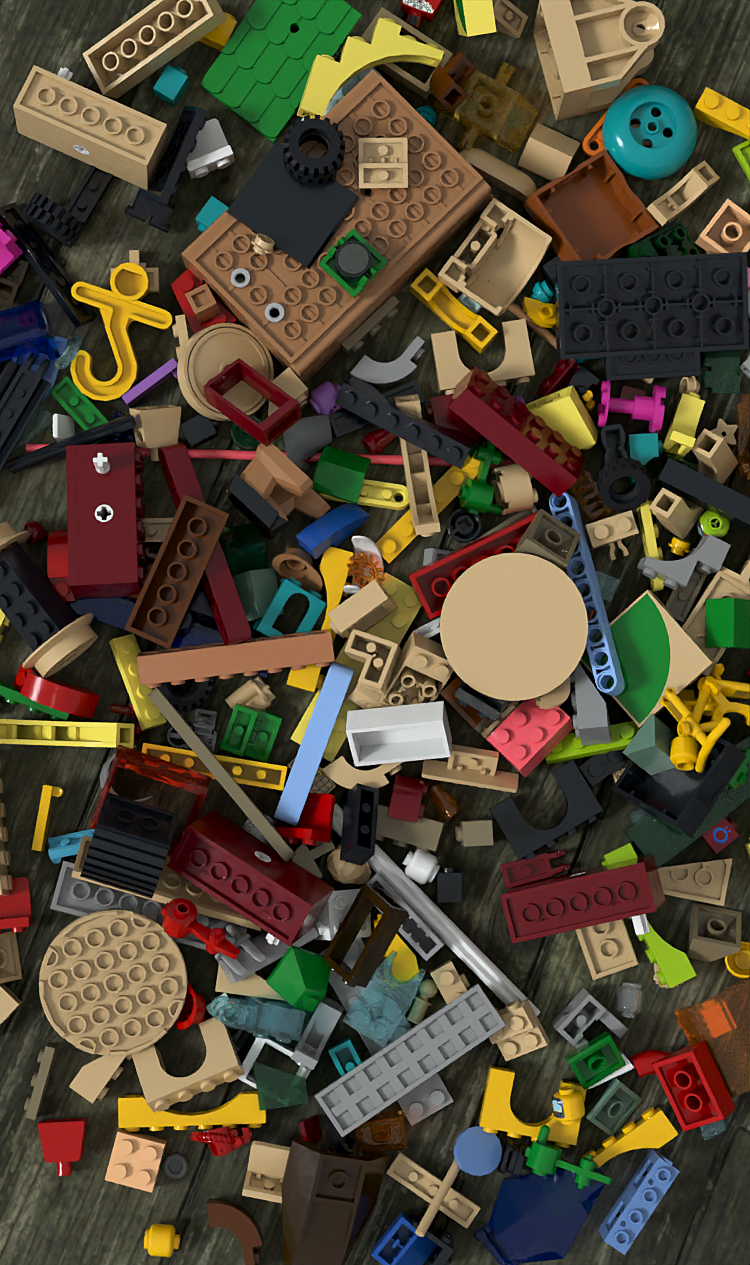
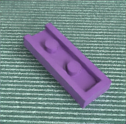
[121,358,178,408]

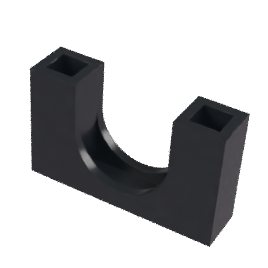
[489,760,603,861]

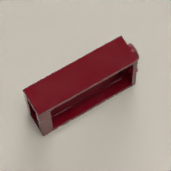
[203,358,302,447]

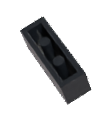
[340,783,379,866]

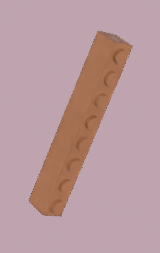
[137,629,335,688]

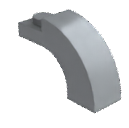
[350,336,425,388]

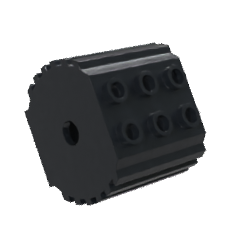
[80,792,179,899]

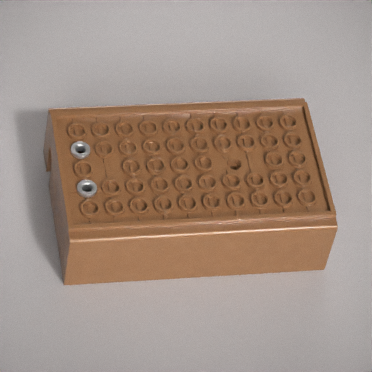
[181,69,491,384]

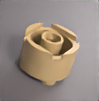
[492,463,538,515]

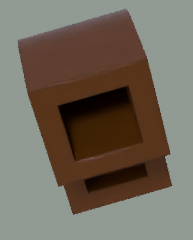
[430,51,478,112]

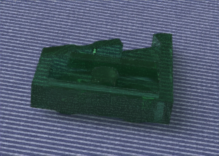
[253,1062,309,1111]

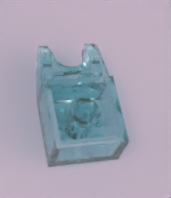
[343,950,426,1048]
[209,996,306,1043]

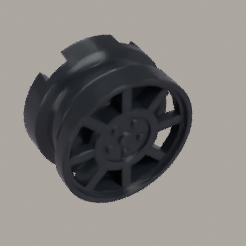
[447,508,481,543]
[498,1139,527,1178]

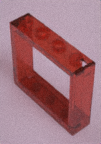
[89,745,212,856]

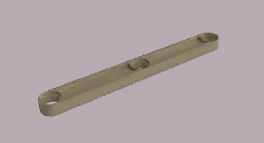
[147,687,296,862]

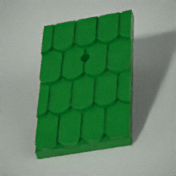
[200,0,362,145]

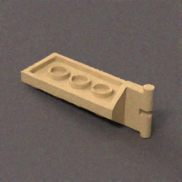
[682,559,750,677]

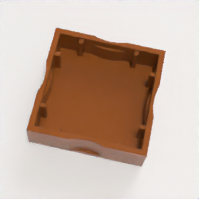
[523,149,659,261]

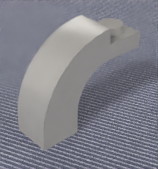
[290,995,344,1070]

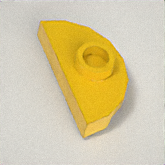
[523,297,556,328]

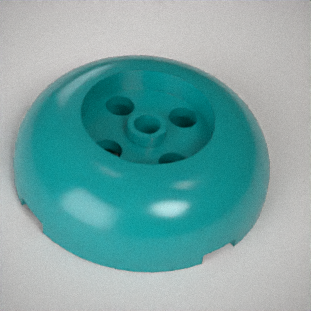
[602,85,697,180]

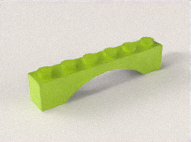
[601,843,697,988]

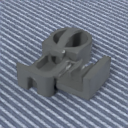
[167,708,218,752]

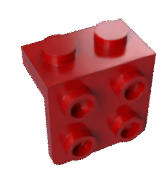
[275,793,335,846]
[0,877,33,934]

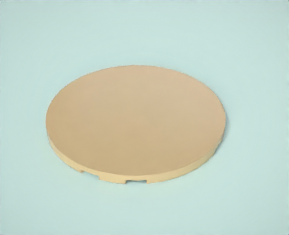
[440,553,588,701]
[39,909,187,1057]

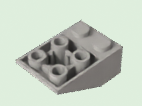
[570,663,611,745]

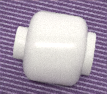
[402,849,440,884]

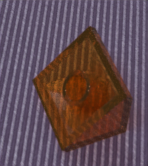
[355,1110,408,1155]

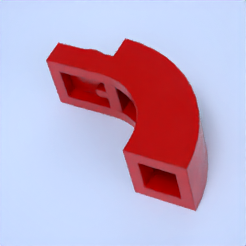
[47,530,76,602]

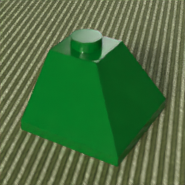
[266,945,331,1013]

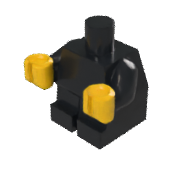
[568,366,601,411]

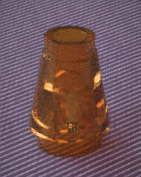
[428,784,461,821]

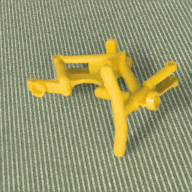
[660,663,750,773]

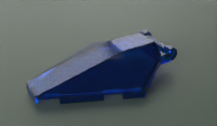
[474,1160,605,1265]

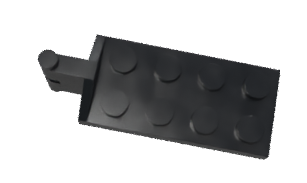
[125,106,207,233]

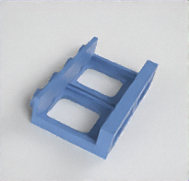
[598,1148,680,1255]

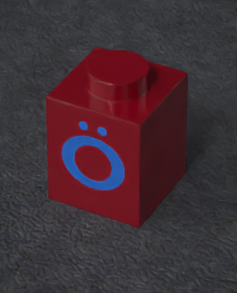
[698,816,739,854]

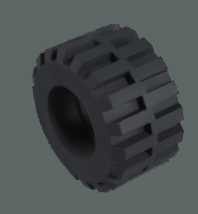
[283,115,345,184]

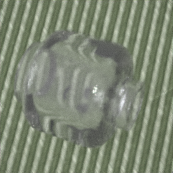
[614,982,647,1018]

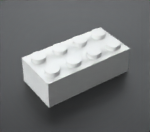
[346,701,452,767]

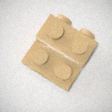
[488,999,550,1061]

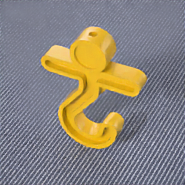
[70,262,174,402]

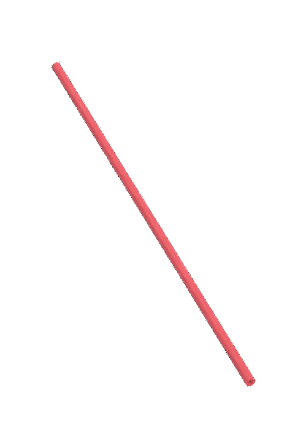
[25,443,516,468]

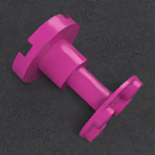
[597,380,666,434]

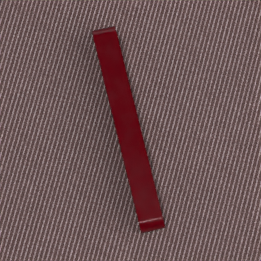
[158,443,251,646]

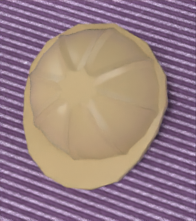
[327,844,372,884]

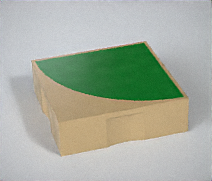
[580,590,716,728]

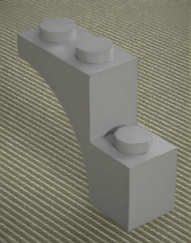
[637,534,731,590]

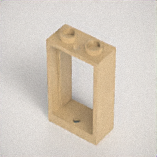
[361,7,453,99]

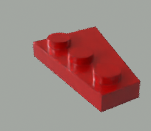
[170,269,237,335]

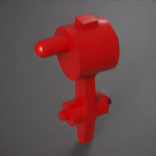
[161,898,240,959]

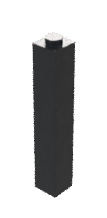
[655,458,750,531]

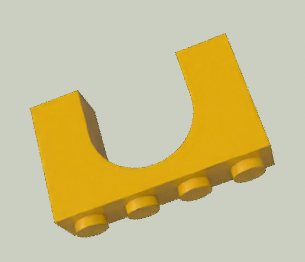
[479,1065,587,1148]

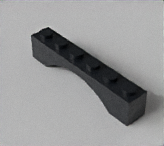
[335,376,479,469]

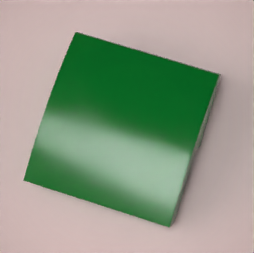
[220,703,284,763]

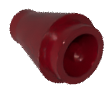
[362,428,398,455]

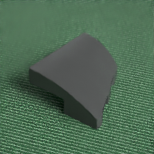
[283,415,333,466]

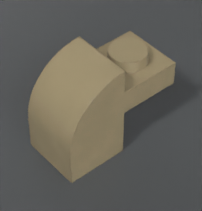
[292,839,336,879]

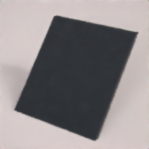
[226,141,359,269]

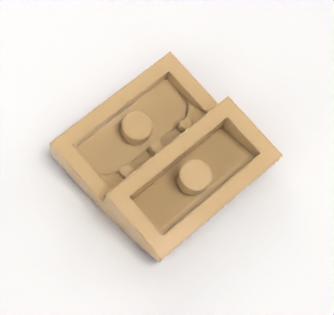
[358,137,408,188]

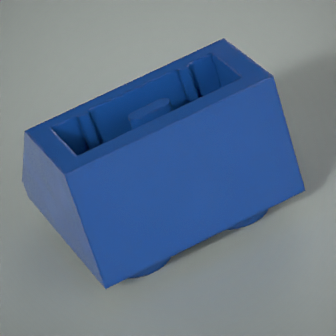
[371,1211,438,1265]

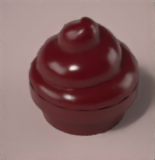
[23,520,48,545]

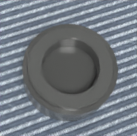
[164,1153,189,1179]

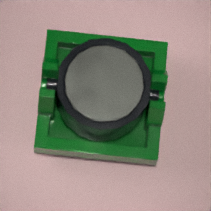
[319,228,388,299]

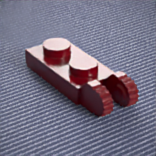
[500,849,571,889]

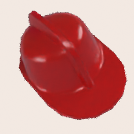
[174,980,206,1030]

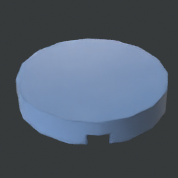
[453,1126,502,1176]

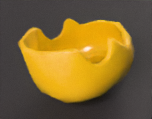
[724,941,750,978]

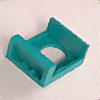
[253,577,327,637]

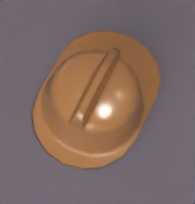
[272,545,323,593]

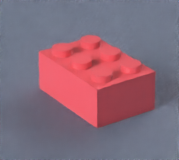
[486,698,574,778]

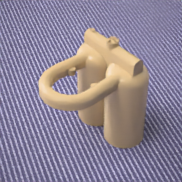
[225,676,276,710]

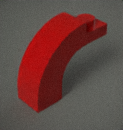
[13,664,100,718]

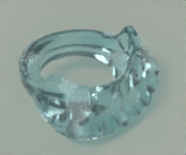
[55,336,82,370]

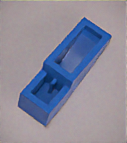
[296,503,370,559]

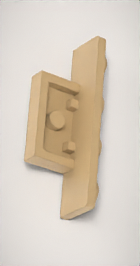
[422,744,519,793]

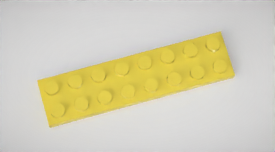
[290,572,422,762]

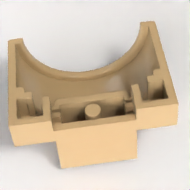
[438,198,552,316]

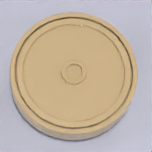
[177,323,274,421]

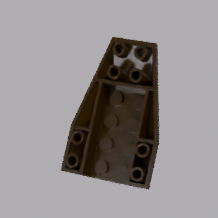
[281,1139,388,1265]

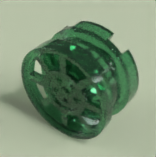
[231,415,261,451]

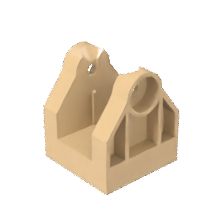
[533,0,665,122]

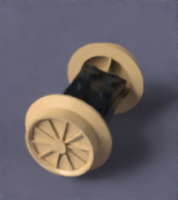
[0,522,98,678]

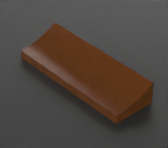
[124,494,230,649]

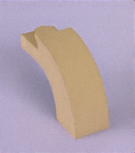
[646,160,720,226]
[322,756,402,789]

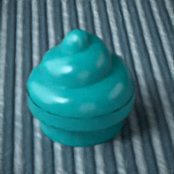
[416,105,437,126]
[531,280,556,303]

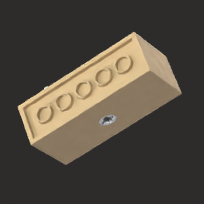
[13,65,167,190]

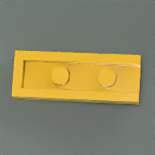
[31,785,64,851]

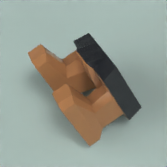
[226,443,331,540]

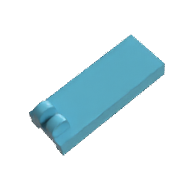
[48,828,95,864]

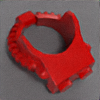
[190,1126,252,1157]

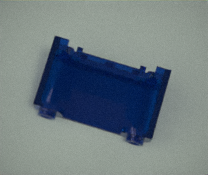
[0,300,61,362]

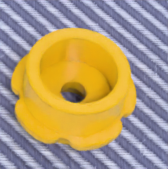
[668,537,691,556]

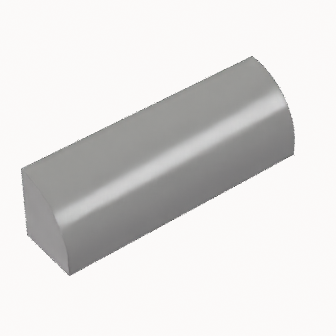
[360,872,445,961]
[218,927,319,984]

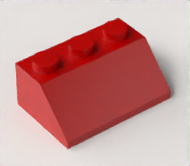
[652,1041,736,1132]

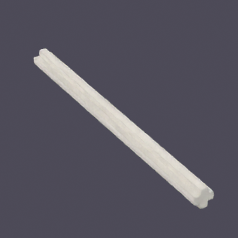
[332,803,540,1016]

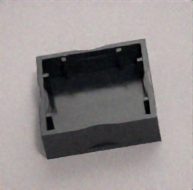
[612,709,746,839]

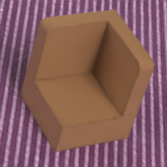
[185,283,221,324]

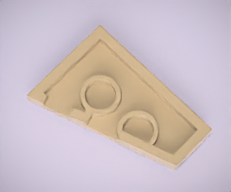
[657,858,733,906]

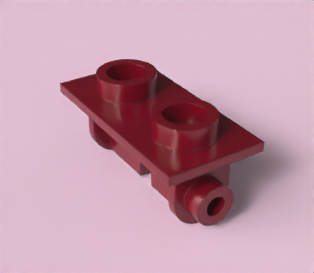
[536,359,581,397]

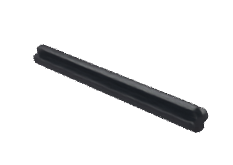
[7,414,136,473]

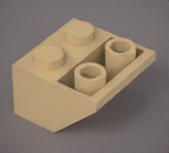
[268,367,309,417]

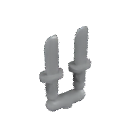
[207,919,267,976]

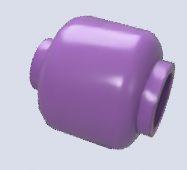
[309,381,342,416]

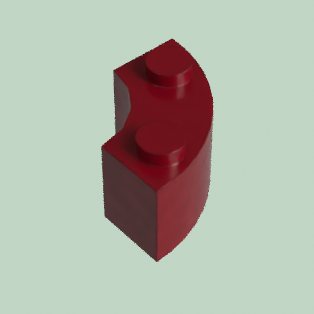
[387,773,428,824]

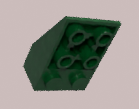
[617,221,701,259]

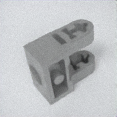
[551,988,629,1049]

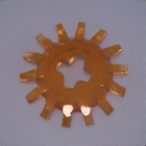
[347,552,385,589]

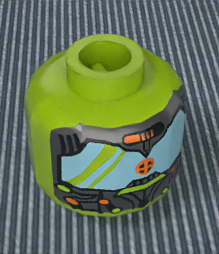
[696,510,730,539]

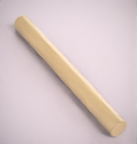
[415,1159,460,1237]

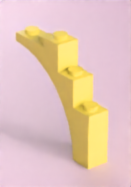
[297,18,444,119]
[0,719,134,748]

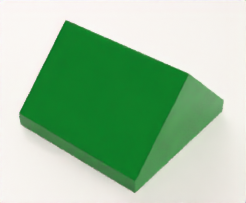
[312,446,371,504]
[705,598,750,649]
[565,1031,626,1090]

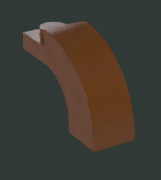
[207,1199,263,1265]

